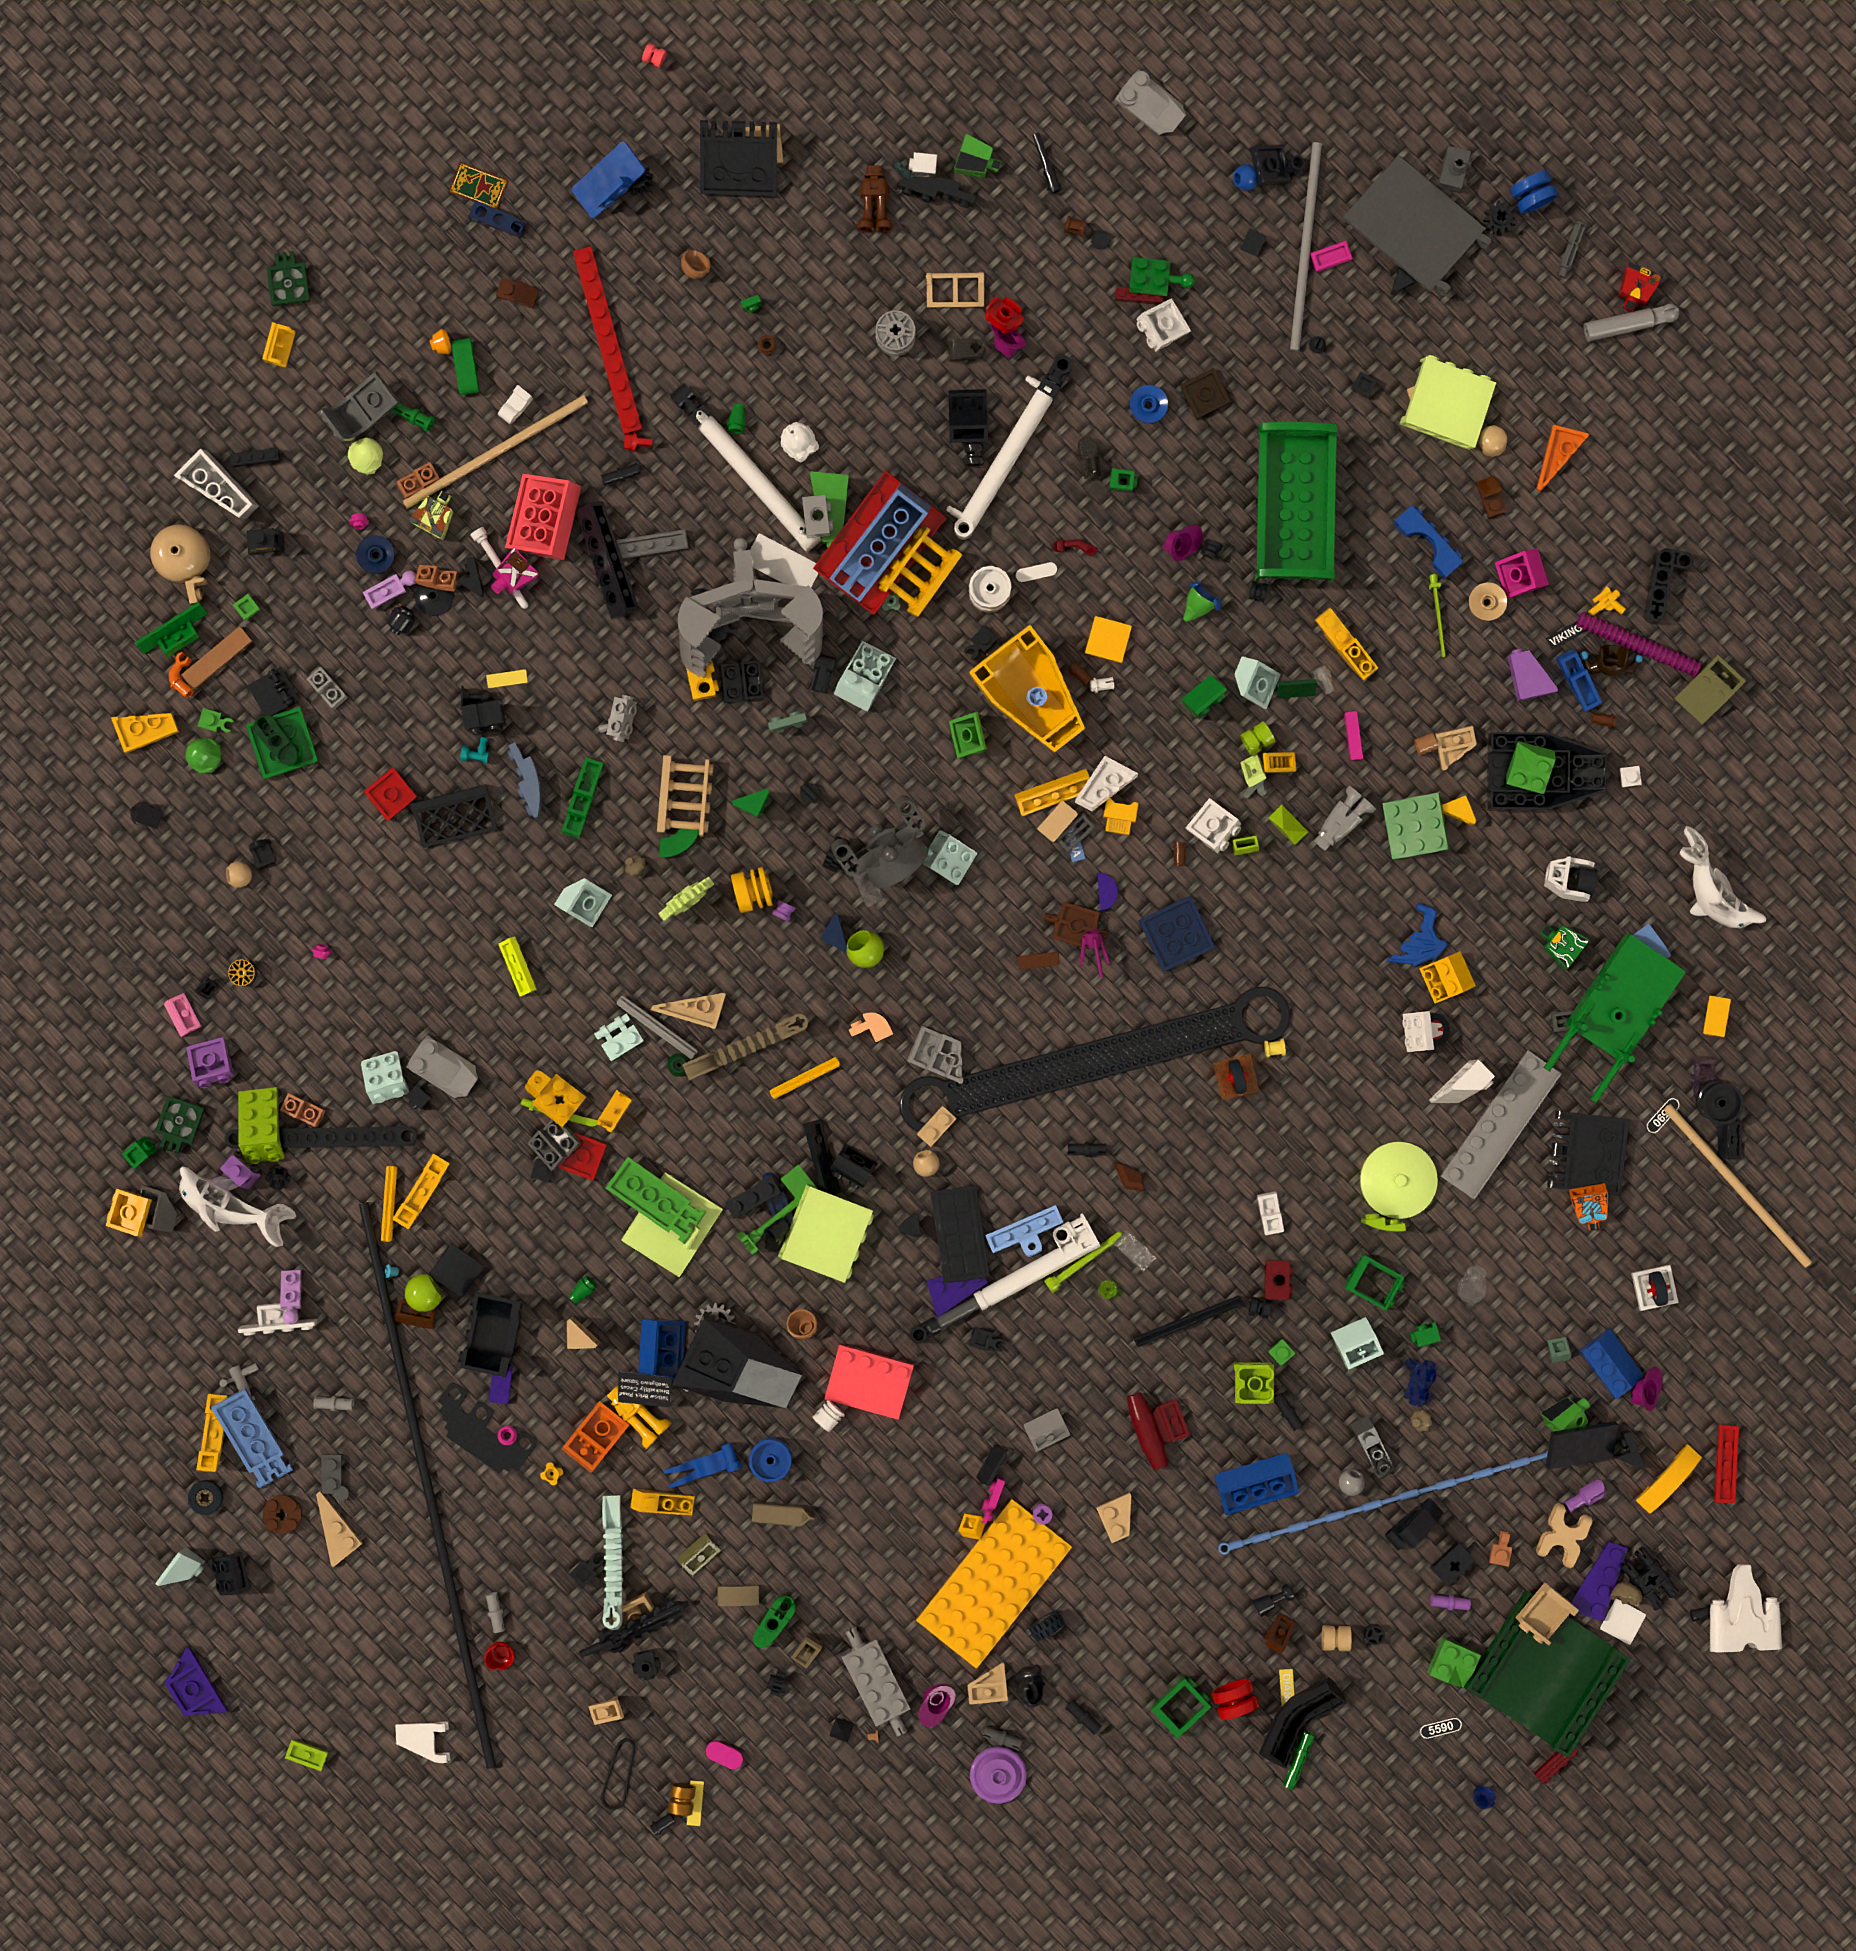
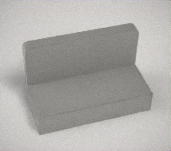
[1024,1409,1070,1452]

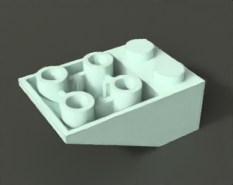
[834,641,896,712]

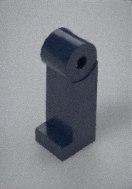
[469,200,526,238]

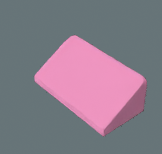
[164,993,201,1037]

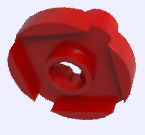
[985,297,1024,334]

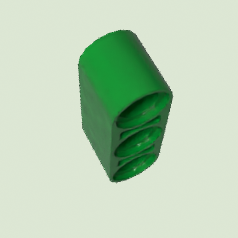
[451,338,480,395]

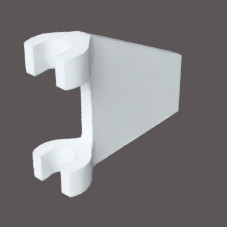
[395,1721,450,1763]

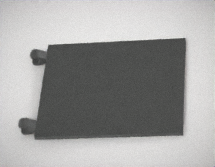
[1342,155,1492,296]

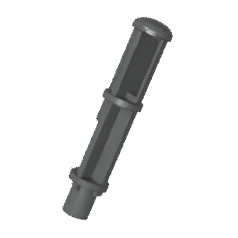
[1558,221,1586,278]

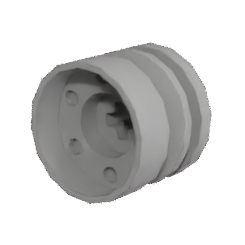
[875,310,916,357]

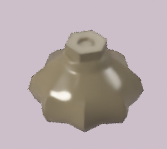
[625,854,646,877]
[1410,1409,1433,1432]

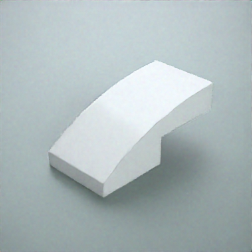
[1257,1191,1284,1235]

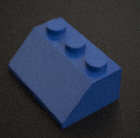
[638,1319,686,1379]
[1578,1328,1643,1399]

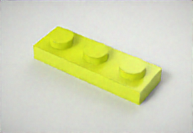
[499,936,537,997]

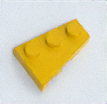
[111,713,179,753]

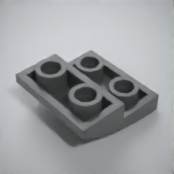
[527,1119,582,1171]

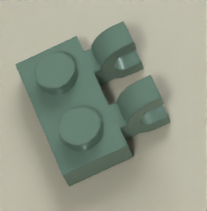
[768,711,807,734]

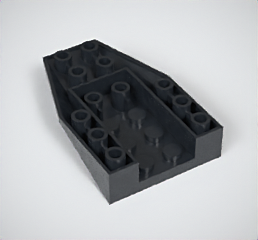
[1487,732,1607,811]
[672,1311,802,1408]

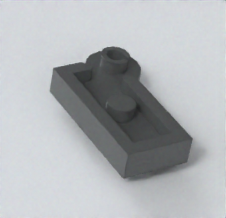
[321,1454,349,1501]

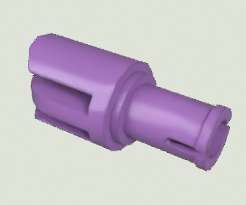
[1564,1480,1606,1513]

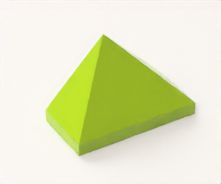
[1268,805,1308,845]

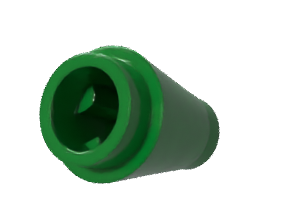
[727,404,746,434]
[569,1275,597,1304]

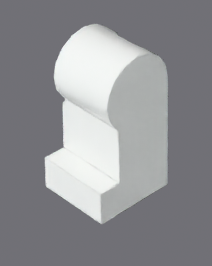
[498,385,533,424]

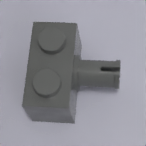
[1437,146,1473,193]

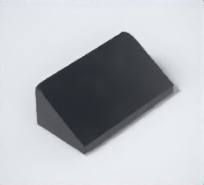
[1718,1121,1742,1159]
[976,1445,1008,1486]

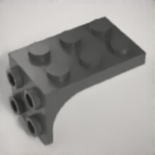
[319,372,400,441]

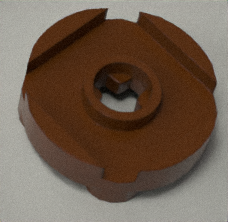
[263,1495,302,1534]

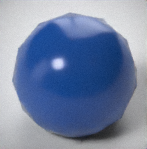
[1233,164,1258,191]

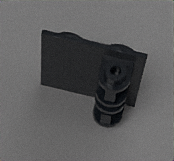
[247,667,300,716]

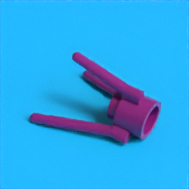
[1079,930,1110,978]

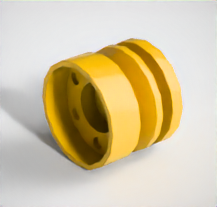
[731,867,773,913]

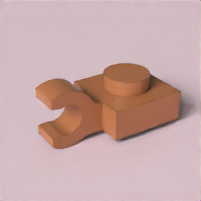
[1489,1531,1512,1567]

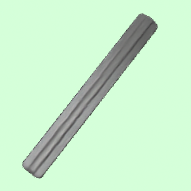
[616,995,698,1059]

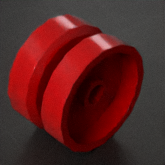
[1211,1678,1260,1720]

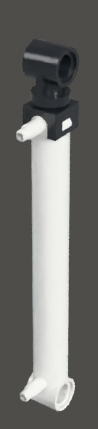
[946,355,1072,540]
[669,383,822,553]

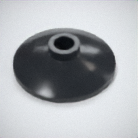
[415,584,453,616]

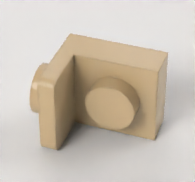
[185,576,208,605]

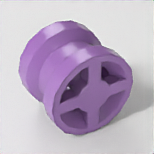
[772,900,796,922]
[1033,1504,1052,1525]

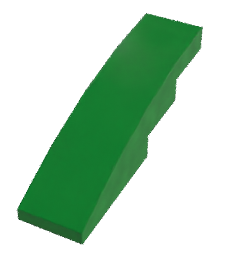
[561,757,604,839]

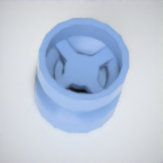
[1026,687,1047,706]

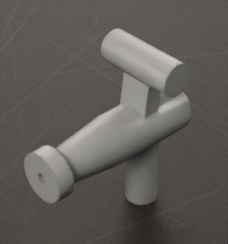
[219,1363,259,1400]

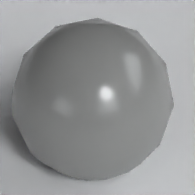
[1338,1469,1365,1496]

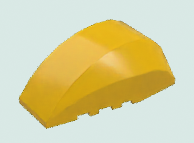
[969,625,1085,752]

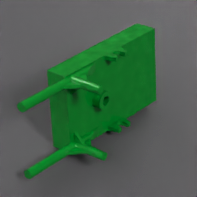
[1543,933,1686,1103]

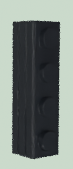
[230,448,281,468]

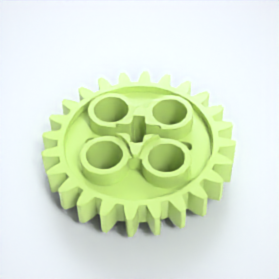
[658,877,714,921]

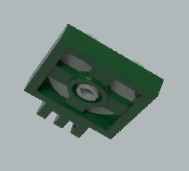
[267,251,310,306]
[155,1096,205,1154]

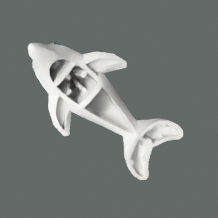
[1680,826,1766,929]
[179,1166,296,1247]

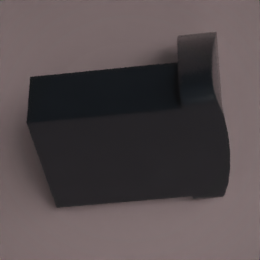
[130,802,163,830]
[248,839,277,869]
[899,1214,921,1237]

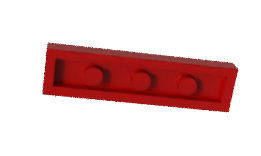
[1714,1424,1739,1504]

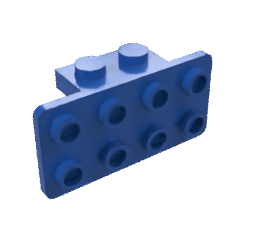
[572,142,646,218]

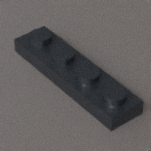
[803,1119,841,1195]

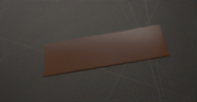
[1018,952,1059,970]

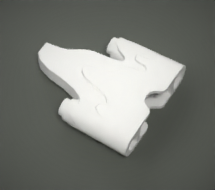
[1710,1564,1782,1652]

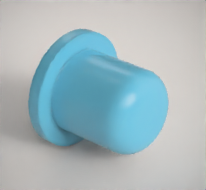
[384,1264,399,1278]

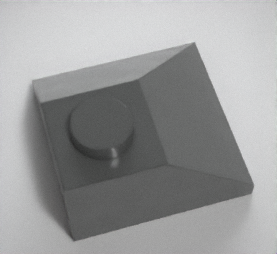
[139,1185,177,1233]

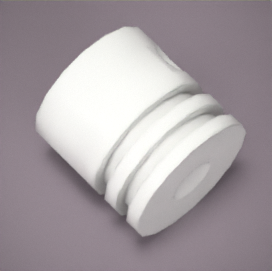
[813,1400,845,1432]

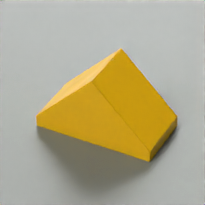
[1442,796,1476,825]

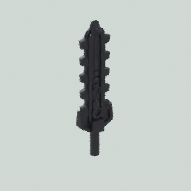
[579,1600,689,1658]

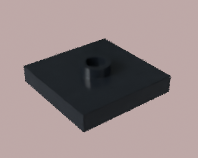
[1250,145,1291,185]

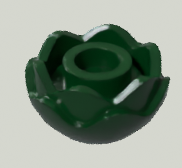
[667,1053,690,1077]

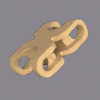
[1536,1503,1592,1568]

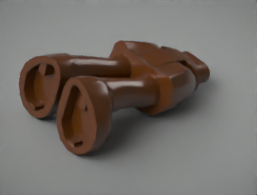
[857,165,893,233]

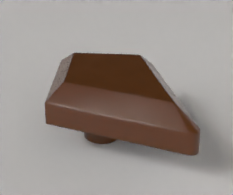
[1115,1163,1144,1191]

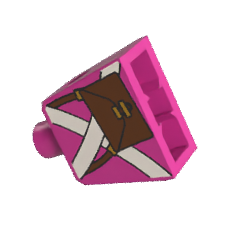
[491,547,539,594]

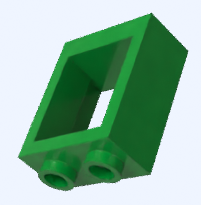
[1343,1254,1405,1311]
[1150,1675,1211,1739]

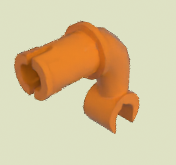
[169,652,194,699]

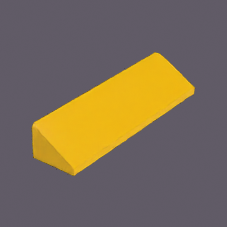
[1014,769,1090,816]

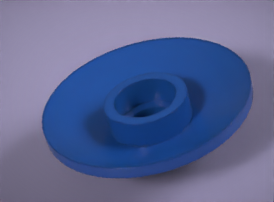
[1130,385,1168,423]

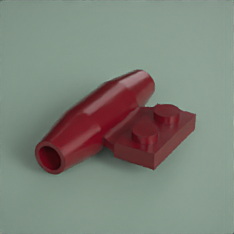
[1127,1392,1190,1470]

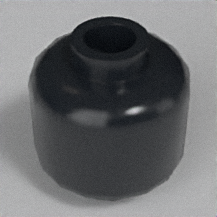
[387,605,416,635]

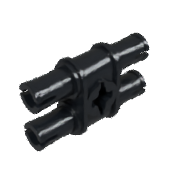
[1620,1547,1679,1611]

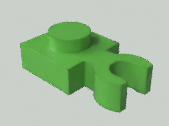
[198,708,235,733]

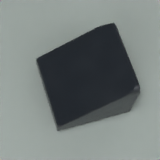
[1240,229,1266,257]

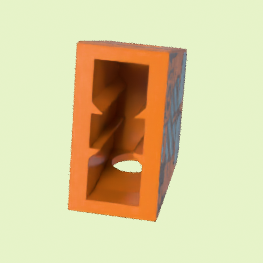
[1569,1183,1608,1231]

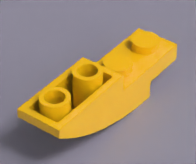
[1315,608,1378,680]

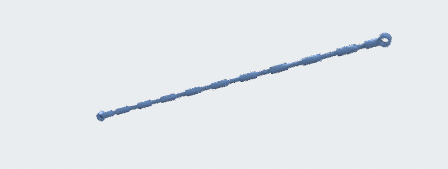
[1218,1451,1548,1555]

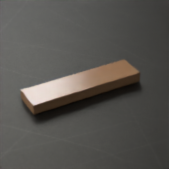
[181,626,253,690]

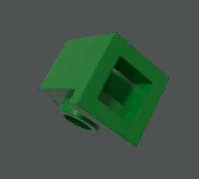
[1109,469,1138,493]
[1409,1321,1441,1347]

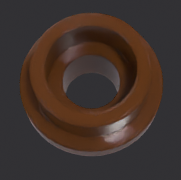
[758,335,777,355]

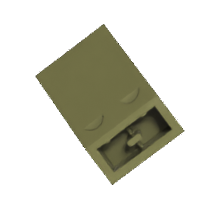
[1674,655,1746,725]

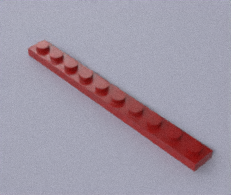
[573,246,642,435]

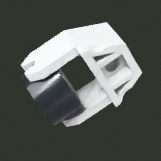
[1544,856,1598,902]

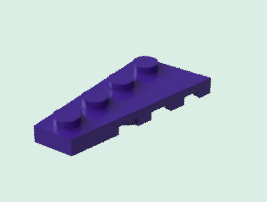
[1570,1541,1628,1621]

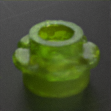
[1098,1280,1117,1299]

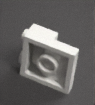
[1137,298,1191,351]
[1186,798,1241,854]

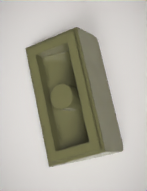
[677,1533,721,1576]

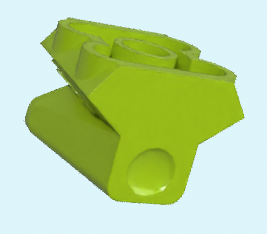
[1234,1362,1274,1404]

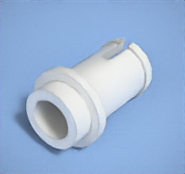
[1089,677,1114,693]

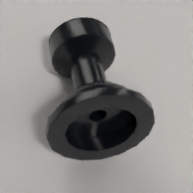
[461,686,488,706]

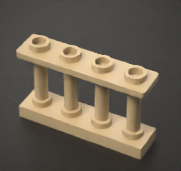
[657,755,713,837]

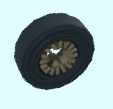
[188,1480,223,1515]

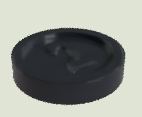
[1091,230,1110,250]

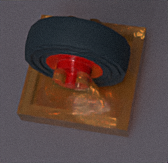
[1213,1054,1259,1100]

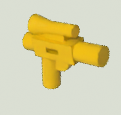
[1588,586,1626,617]

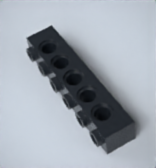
[575,501,639,619]

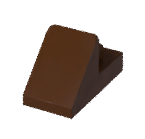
[496,278,539,309]
[1475,476,1507,518]
[1264,1613,1296,1654]

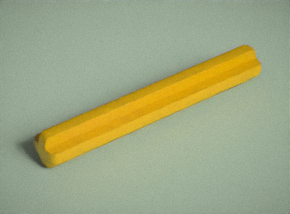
[770,1057,840,1099]
[381,1166,397,1242]

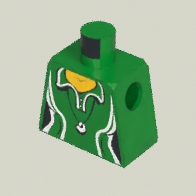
[1540,925,1590,970]

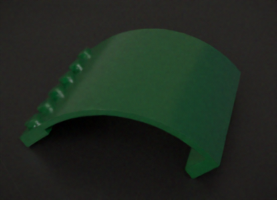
[1464,1590,1631,1758]

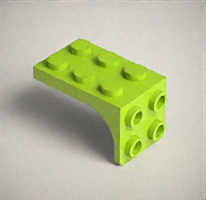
[238,1087,284,1164]

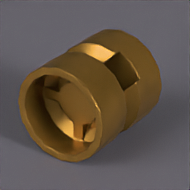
[668,1783,696,1816]

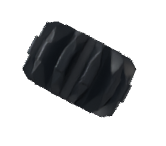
[627,167,654,196]

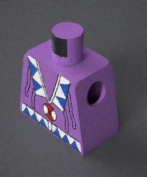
[220,1151,262,1189]

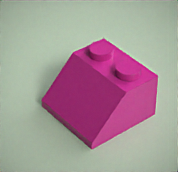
[1495,548,1549,599]

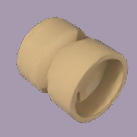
[1321,1625,1351,1651]

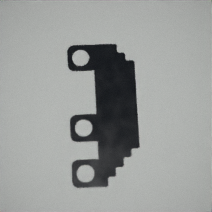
[438,1383,537,1473]

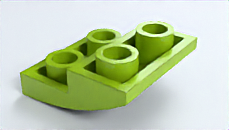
[1361,1213,1406,1231]

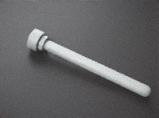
[471,527,528,609]

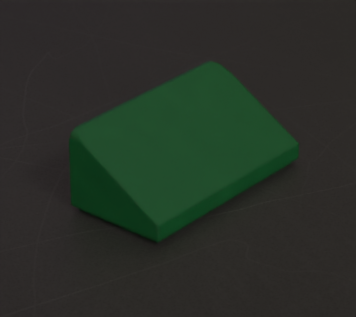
[1277,679,1317,698]

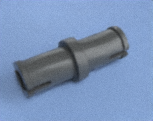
[983,1726,1023,1751]

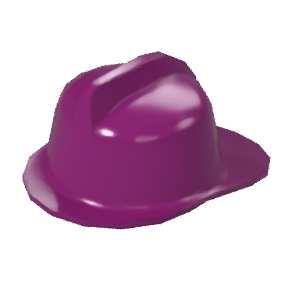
[990,323,1025,358]
[1162,525,1203,562]
[1631,1367,1663,1411]
[918,1684,956,1727]

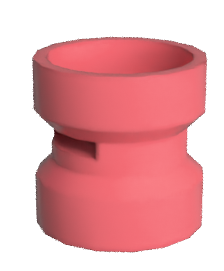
[642,43,667,68]

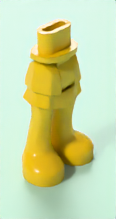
[607,1385,671,1449]

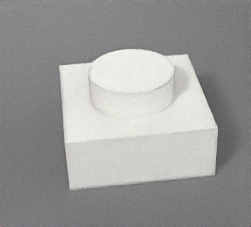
[1619,766,1642,788]

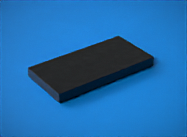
[1546,1421,1619,1469]

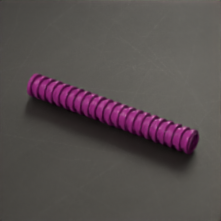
[1576,611,1702,677]

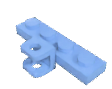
[985,1205,1063,1257]

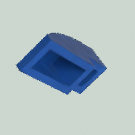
[1555,649,1602,712]

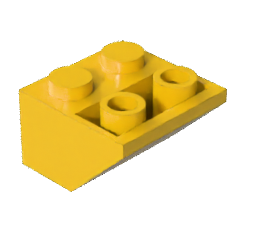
[1419,951,1476,1003]

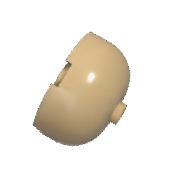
[150,524,210,583]

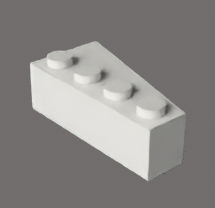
[174,449,259,519]

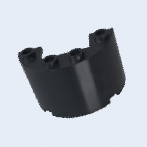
[458,1292,522,1377]

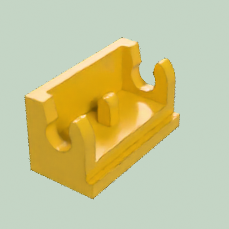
[262,322,296,368]
[1703,996,1731,1038]
[597,1090,633,1133]

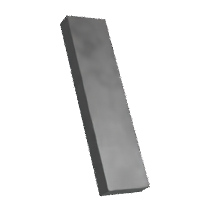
[616,529,689,559]

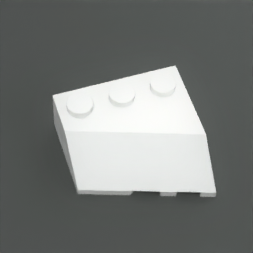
[1429,1060,1495,1103]

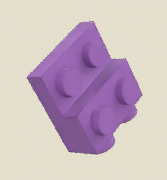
[186,1037,234,1088]

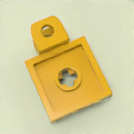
[525,1070,586,1128]

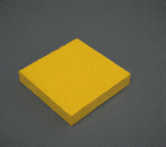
[1085,616,1132,663]

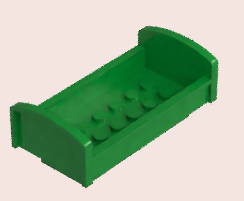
[1255,422,1338,584]

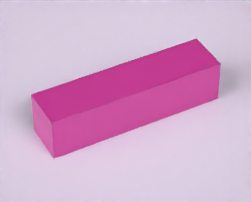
[1344,711,1363,761]

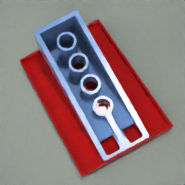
[813,470,946,615]

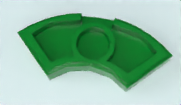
[659,829,699,858]

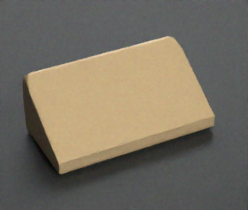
[1037,800,1078,842]

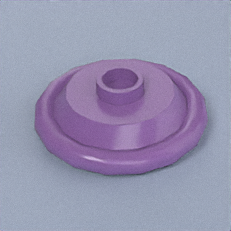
[969,1746,1027,1804]

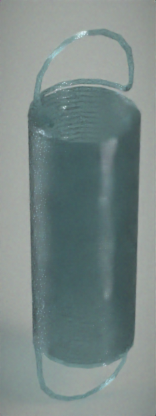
[891,158,914,180]

